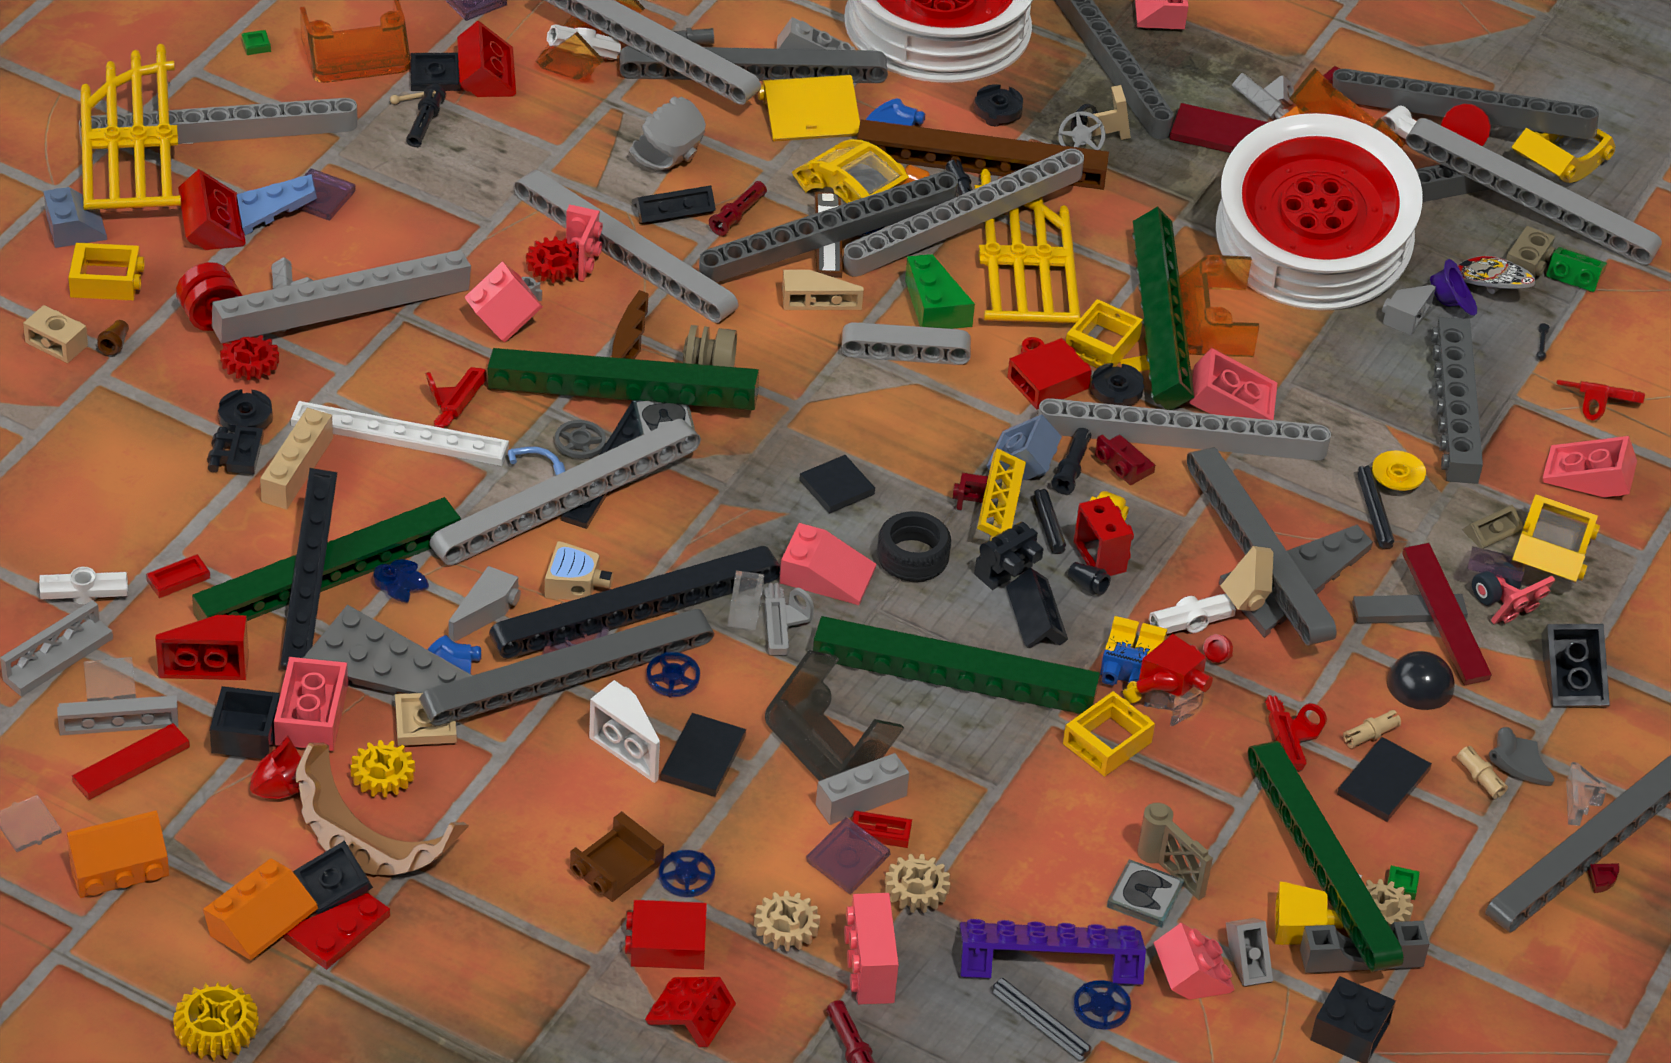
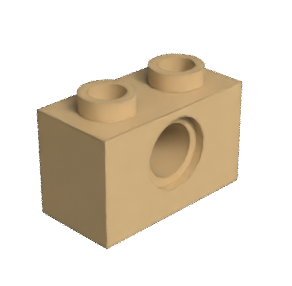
[23,305,88,363]

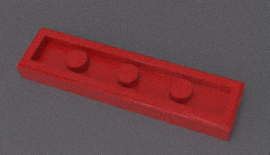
[72,723,190,800]

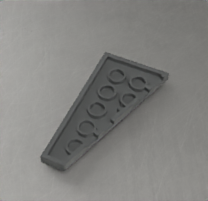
[1219,524,1373,638]
[303,605,473,694]

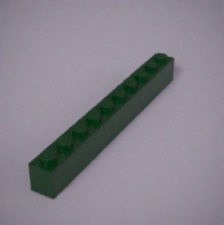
[1132,206,1194,410]
[487,348,759,410]
[192,497,461,621]
[812,616,1100,714]

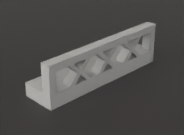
[0,600,113,697]
[57,695,179,736]

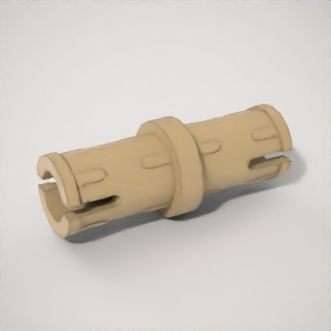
[1343,710,1401,748]
[1457,746,1508,799]

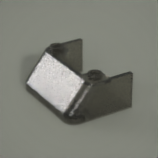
[765,650,904,781]

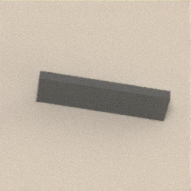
[1352,594,1468,623]

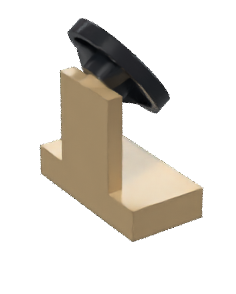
[1071,85,1131,140]

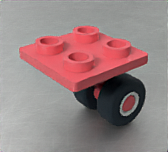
[1472,562,1556,625]

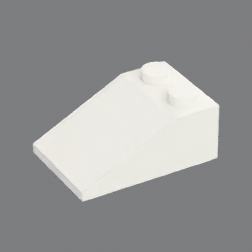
[589,680,660,783]

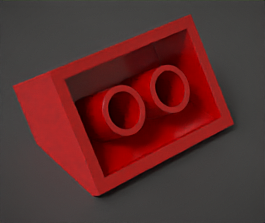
[457,20,516,97]
[178,169,246,250]

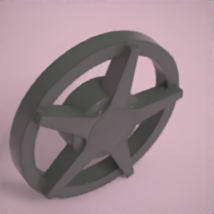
[555,420,606,459]

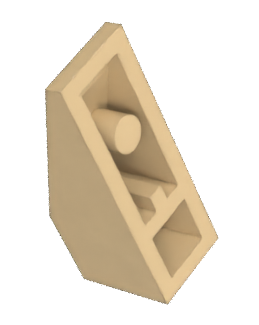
[782,270,864,310]

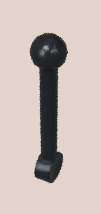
[1536,323,1550,361]

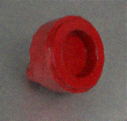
[1203,634,1233,663]

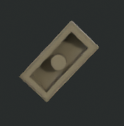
[1463,505,1524,549]

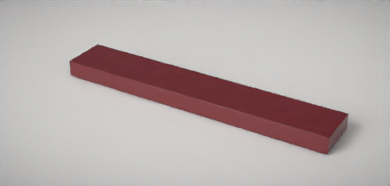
[1402,543,1492,686]

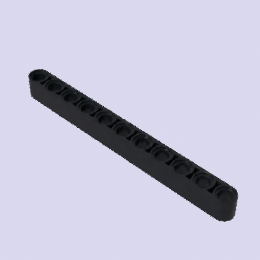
[489,546,781,659]

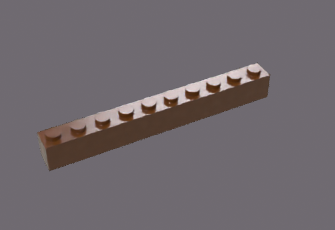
[857,119,1109,190]

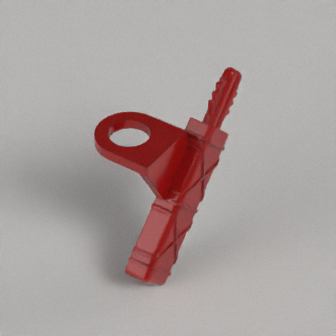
[425,367,487,428]
[1556,380,1645,421]
[1265,695,1327,771]

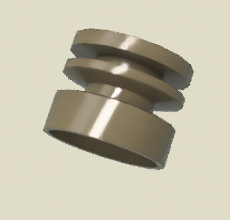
[683,325,737,367]

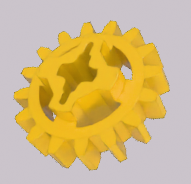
[350,740,415,797]

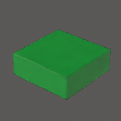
[241,30,271,55]
[1387,865,1420,900]

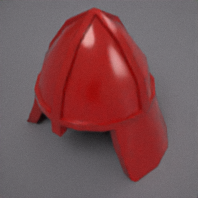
[250,735,301,799]

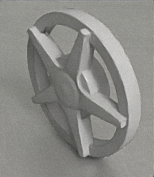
[1058,112,1106,150]

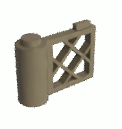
[1137,803,1213,900]

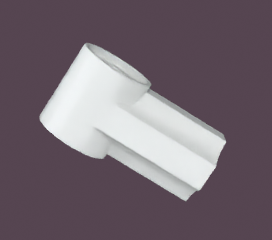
[1379,106,1417,139]

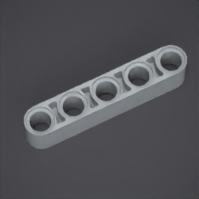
[842,322,971,365]

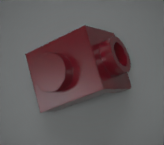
[952,473,988,510]

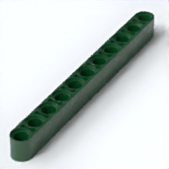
[1248,741,1404,972]

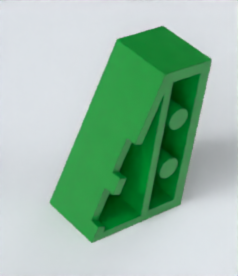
[905,254,975,329]

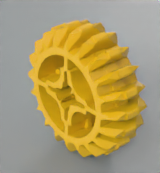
[173,981,259,1061]

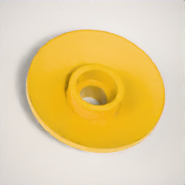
[1372,450,1426,491]

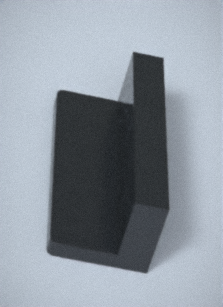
[632,185,716,223]
[1006,567,1068,648]

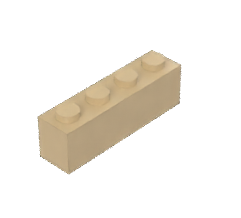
[260,407,333,510]

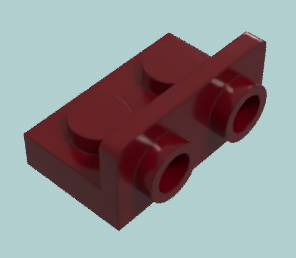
[1095,434,1156,486]

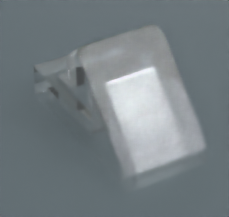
[728,571,764,631]
[1144,687,1204,726]
[1566,762,1607,826]

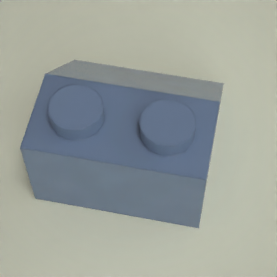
[43,187,107,248]
[987,414,1062,480]

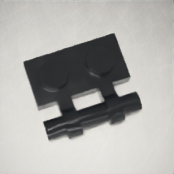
[207,426,264,474]

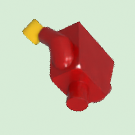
[1122,634,1213,703]

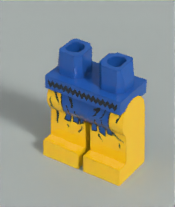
[1100,616,1167,686]

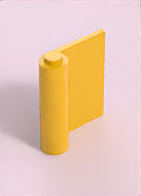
[758,75,860,142]

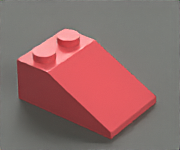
[1189,348,1277,420]
[1543,436,1637,497]
[780,523,876,605]

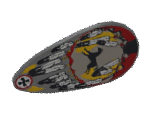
[1458,256,1535,294]

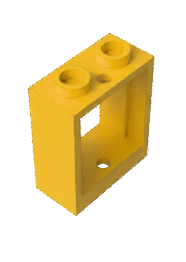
[68,243,145,301]
[1066,299,1143,368]
[1063,691,1155,777]

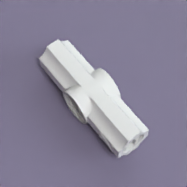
[547,24,621,60]
[39,567,128,605]
[1149,593,1236,634]

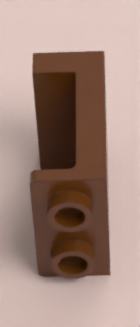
[570,811,664,902]

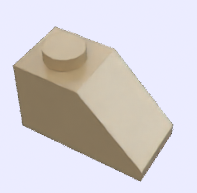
[1220,546,1273,611]

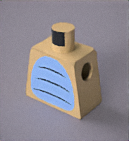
[545,541,613,600]

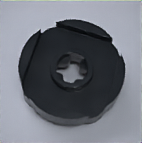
[974,84,1023,127]
[1090,363,1144,406]
[218,389,273,433]

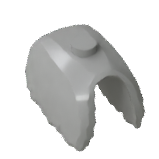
[629,96,706,170]

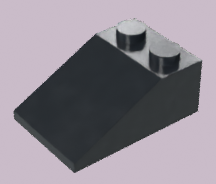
[1541,624,1610,707]

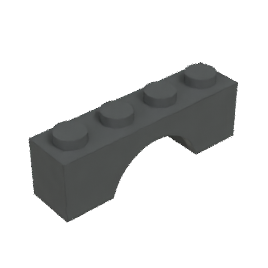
[1300,921,1430,973]

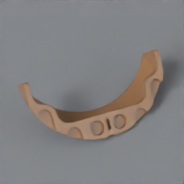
[296,743,469,875]

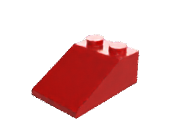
[155,615,249,680]

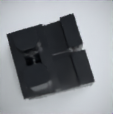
[974,522,1044,590]

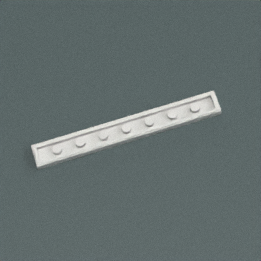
[291,401,509,466]

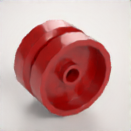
[176,262,243,331]

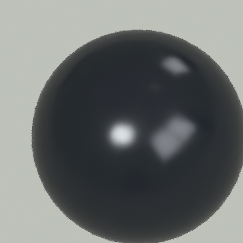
[1387,651,1455,710]

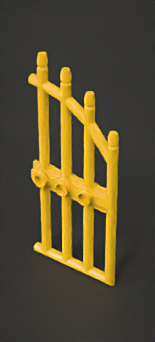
[80,44,181,210]
[974,169,1081,323]

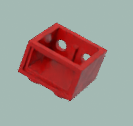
[1074,496,1134,576]

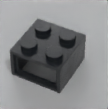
[210,686,280,759]
[1310,976,1396,1063]

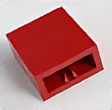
[1007,338,1092,410]
[625,900,707,970]

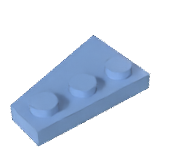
[237,174,317,235]

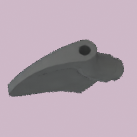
[1489,727,1555,786]

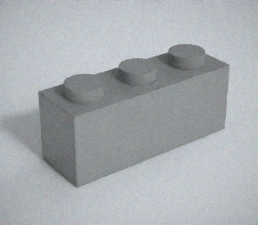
[816,753,909,825]

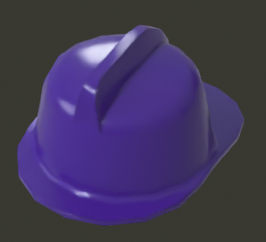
[1430,259,1477,316]

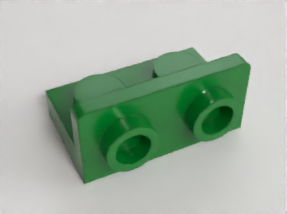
[1546,247,1607,292]

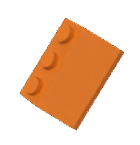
[67,810,169,898]
[203,858,318,960]

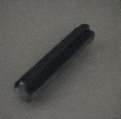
[1033,489,1066,554]

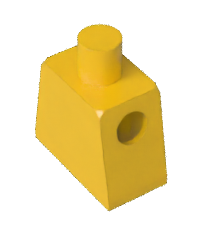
[1275,881,1343,945]

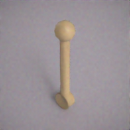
[390,91,436,105]

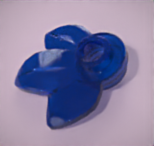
[373,559,429,603]

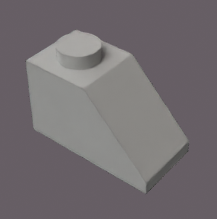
[1382,285,1436,335]
[1226,918,1273,986]

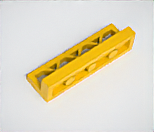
[977,448,1026,541]

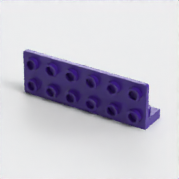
[960,919,1146,985]

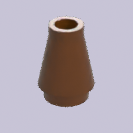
[97,320,129,355]

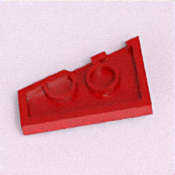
[282,893,390,970]

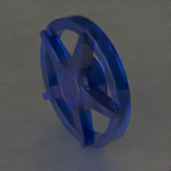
[646,652,700,698]
[659,850,715,897]
[1073,980,1131,1030]

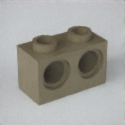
[1506,226,1556,278]

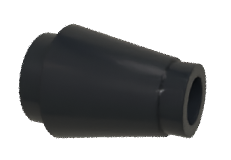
[1068,562,1111,595]

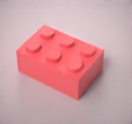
[274,657,348,751]
[844,893,899,1005]

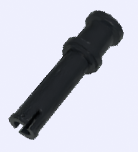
[406,84,446,147]
[1051,428,1092,494]

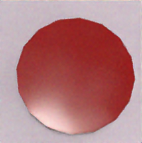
[1441,103,1491,146]

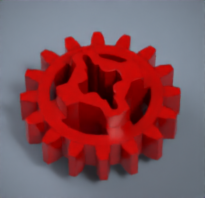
[526,236,579,283]
[220,335,279,380]

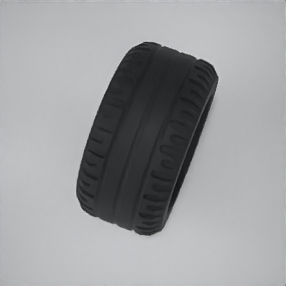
[877,511,951,582]

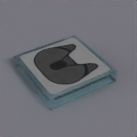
[633,400,695,436]
[1107,859,1184,928]

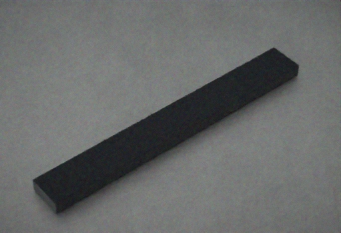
[561,400,644,529]
[279,468,338,671]

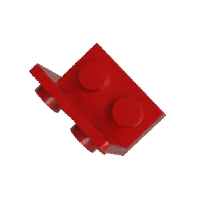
[645,977,736,1047]

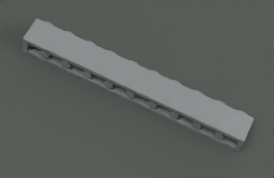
[212,250,471,343]

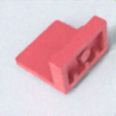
[566,204,603,282]

